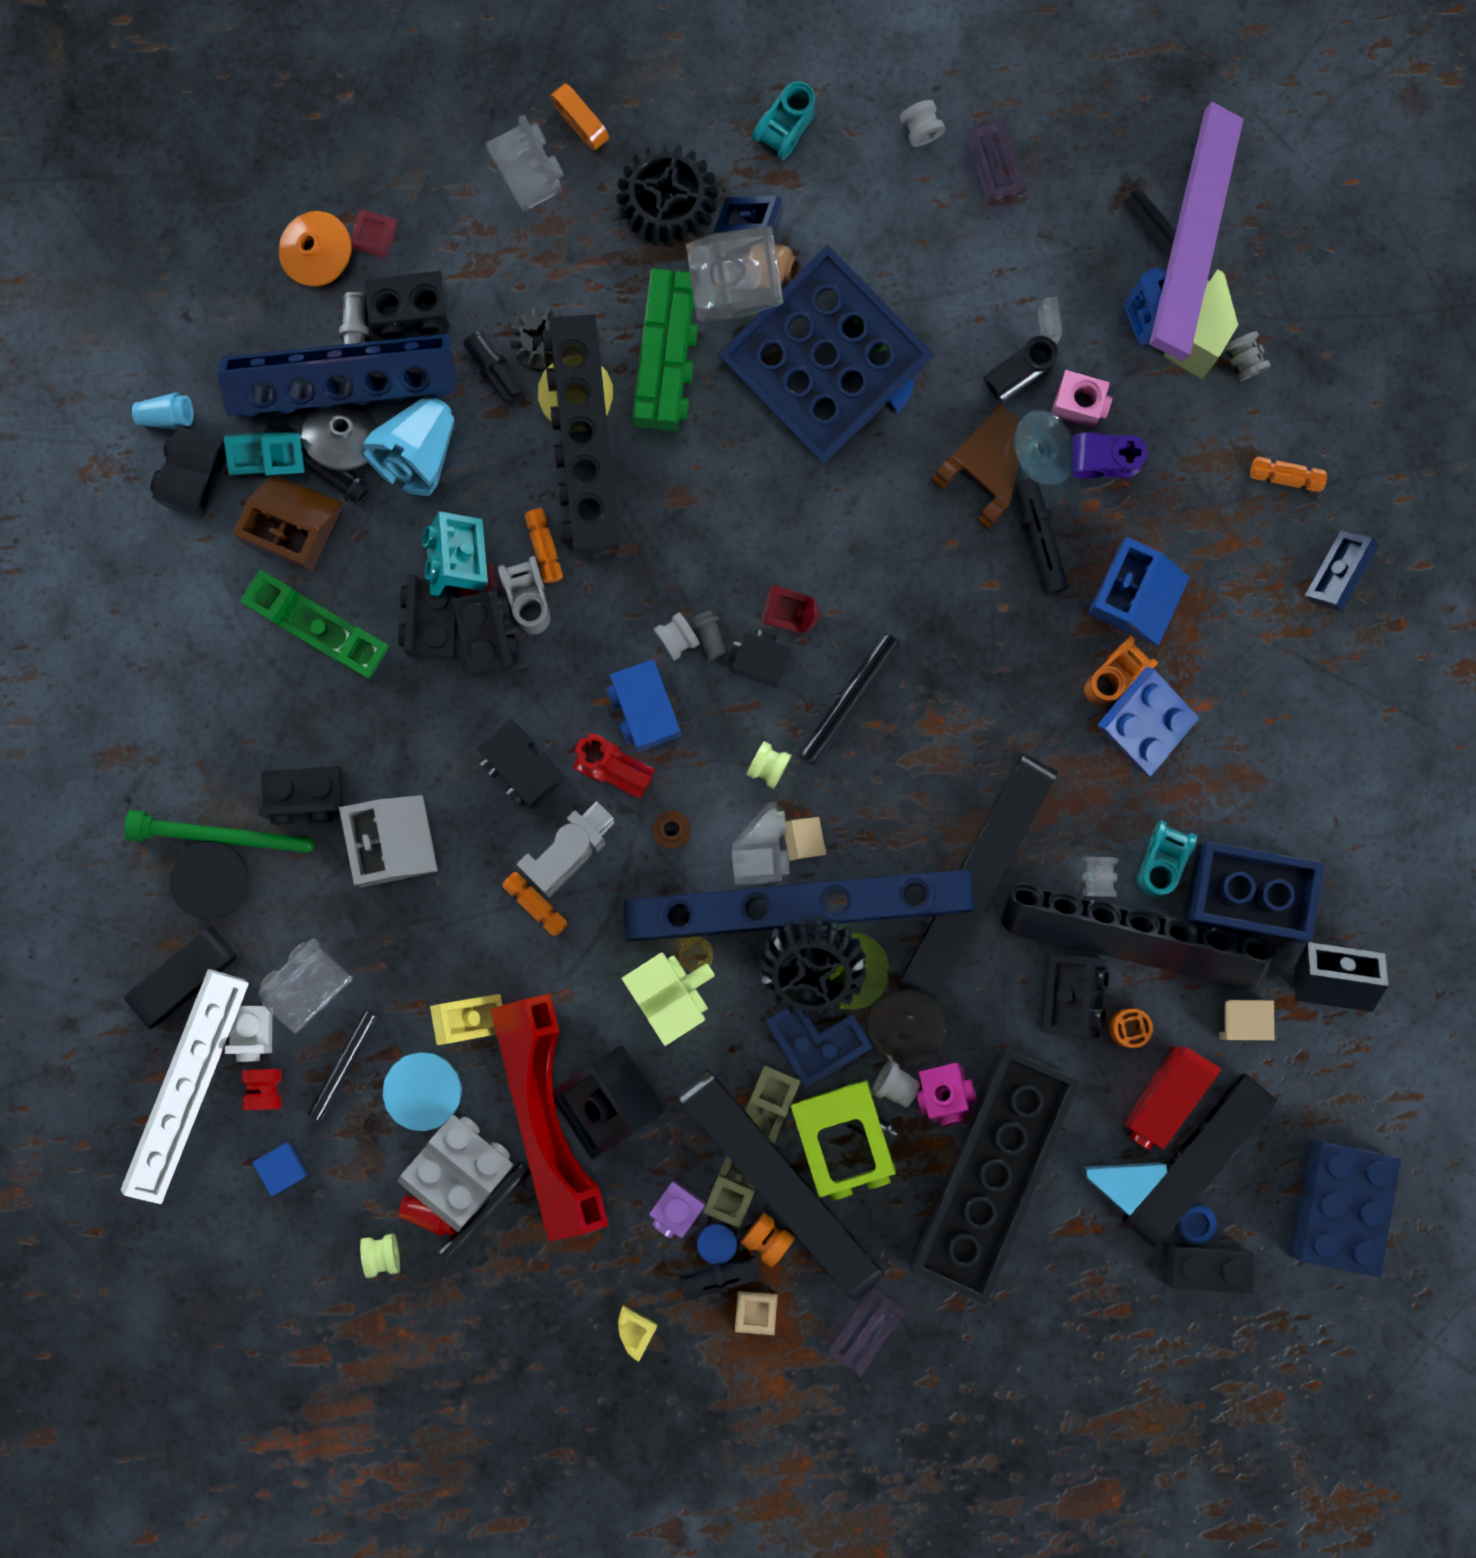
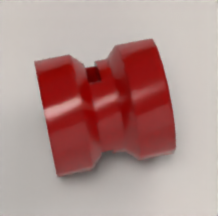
[241,1069,282,1110]

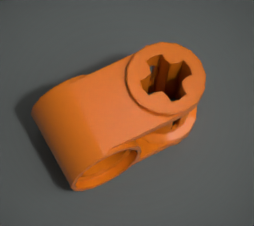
[1084,635,1158,707]

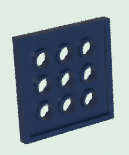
[718,244,935,464]

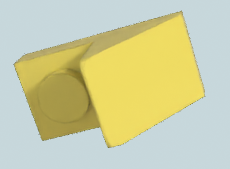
[430,994,503,1046]

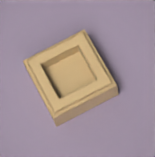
[782,817,826,861]
[735,1290,778,1335]

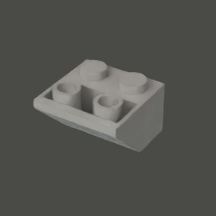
[339,795,438,887]

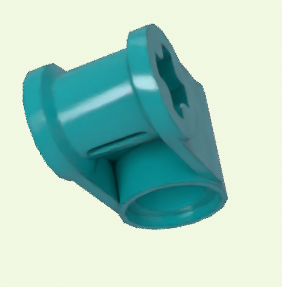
[751,82,815,160]
[1136,820,1197,898]

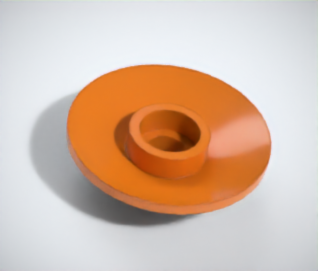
[279,211,351,287]

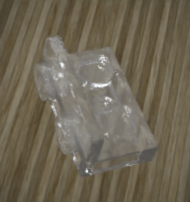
[486,115,564,212]
[258,938,352,1034]

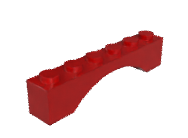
[490,994,609,1242]

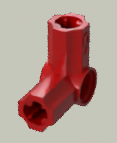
[572,733,656,799]

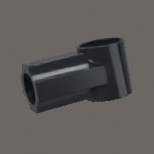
[983,335,1058,405]

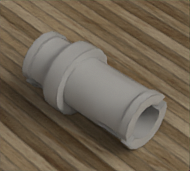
[339,292,370,345]

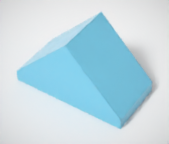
[1081,1162,1167,1215]

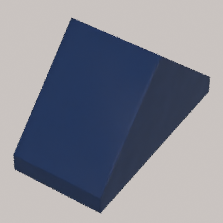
[714,195,782,247]

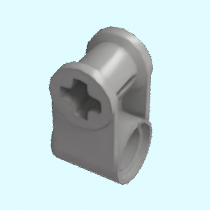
[498,556,551,635]

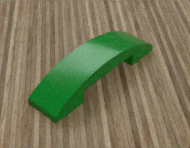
[240,569,390,679]

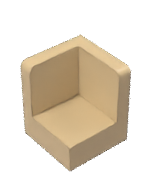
[1219,1000,1275,1040]

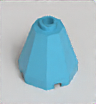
[363,398,454,496]

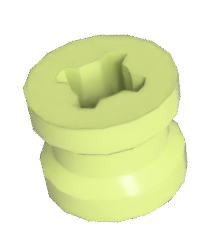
[746,741,792,789]
[360,1233,400,1278]

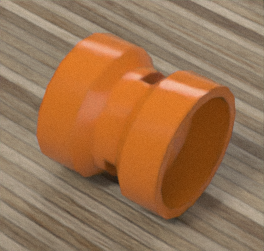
[1107,1009,1153,1048]
[740,1212,795,1268]

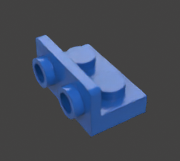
[1123,267,1167,346]

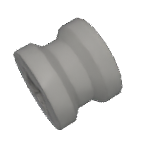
[899,100,946,147]
[653,612,700,661]

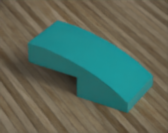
[224,433,305,475]

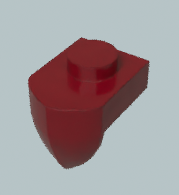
[760,585,820,634]

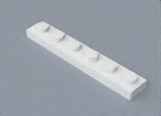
[121,969,249,1204]

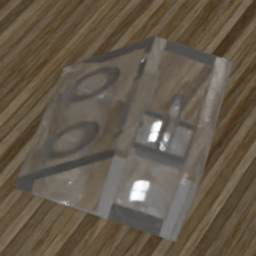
[731,802,789,889]

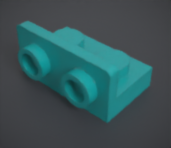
[422,511,488,596]

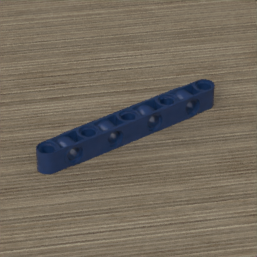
[624,870,975,941]

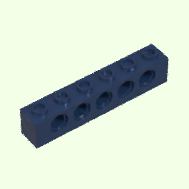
[217,333,457,417]

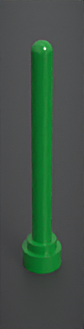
[124,809,315,853]

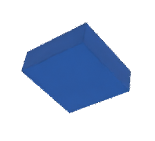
[252,1142,308,1197]

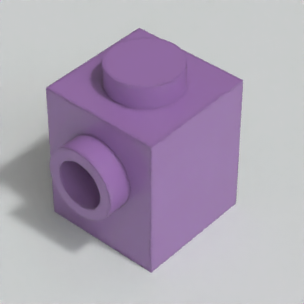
[649,1178,706,1238]

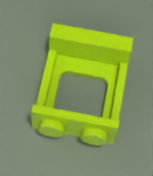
[791,1079,896,1201]

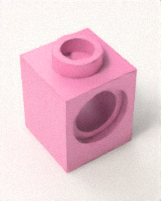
[1050,370,1113,428]

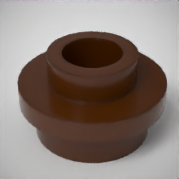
[652,810,691,849]

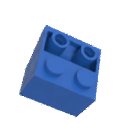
[1087,537,1190,647]

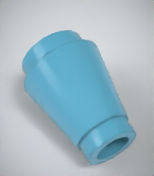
[132,392,193,430]

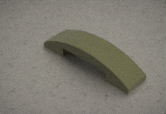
[703,1065,801,1228]

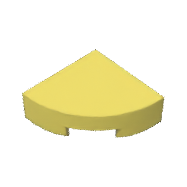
[618,1305,658,1362]

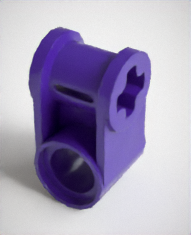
[1072,433,1148,479]

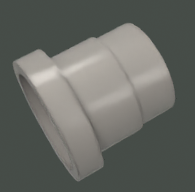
[872,1060,920,1107]

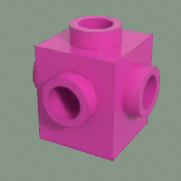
[917,1063,977,1127]

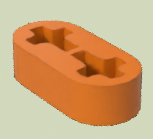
[550,83,609,151]

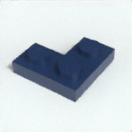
[765,1007,873,1088]

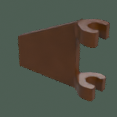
[932,404,1029,530]

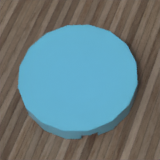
[382,1052,463,1131]

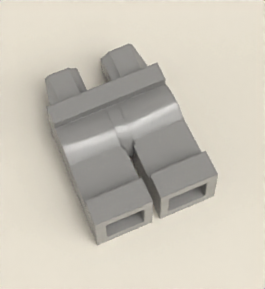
[517,801,615,898]

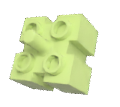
[621,952,715,1046]

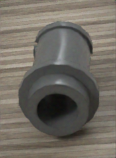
[691,610,730,662]

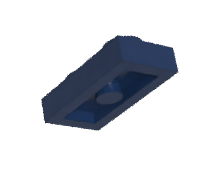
[1305,530,1379,611]

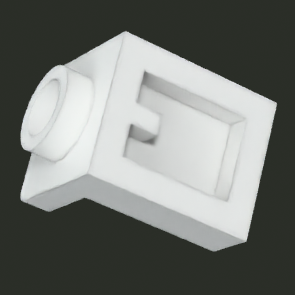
[225,1006,272,1062]

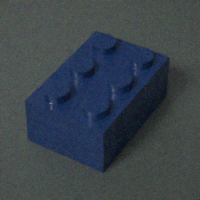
[1185,842,1325,943]
[1290,1139,1401,1278]

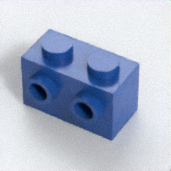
[606,659,681,752]

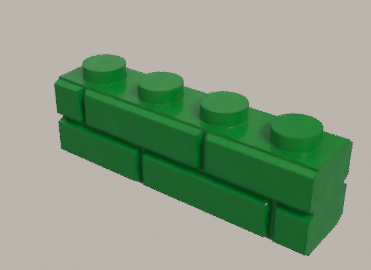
[632,268,703,432]

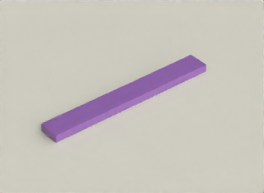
[1149,102,1244,361]

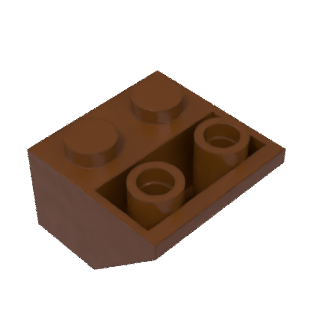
[232,475,344,574]

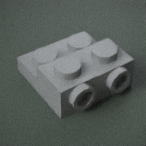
[397,1115,514,1232]

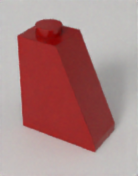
[1123,1046,1221,1151]

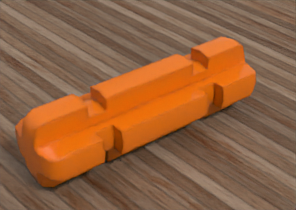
[1250,457,1327,492]
[524,508,563,583]
[502,872,568,937]

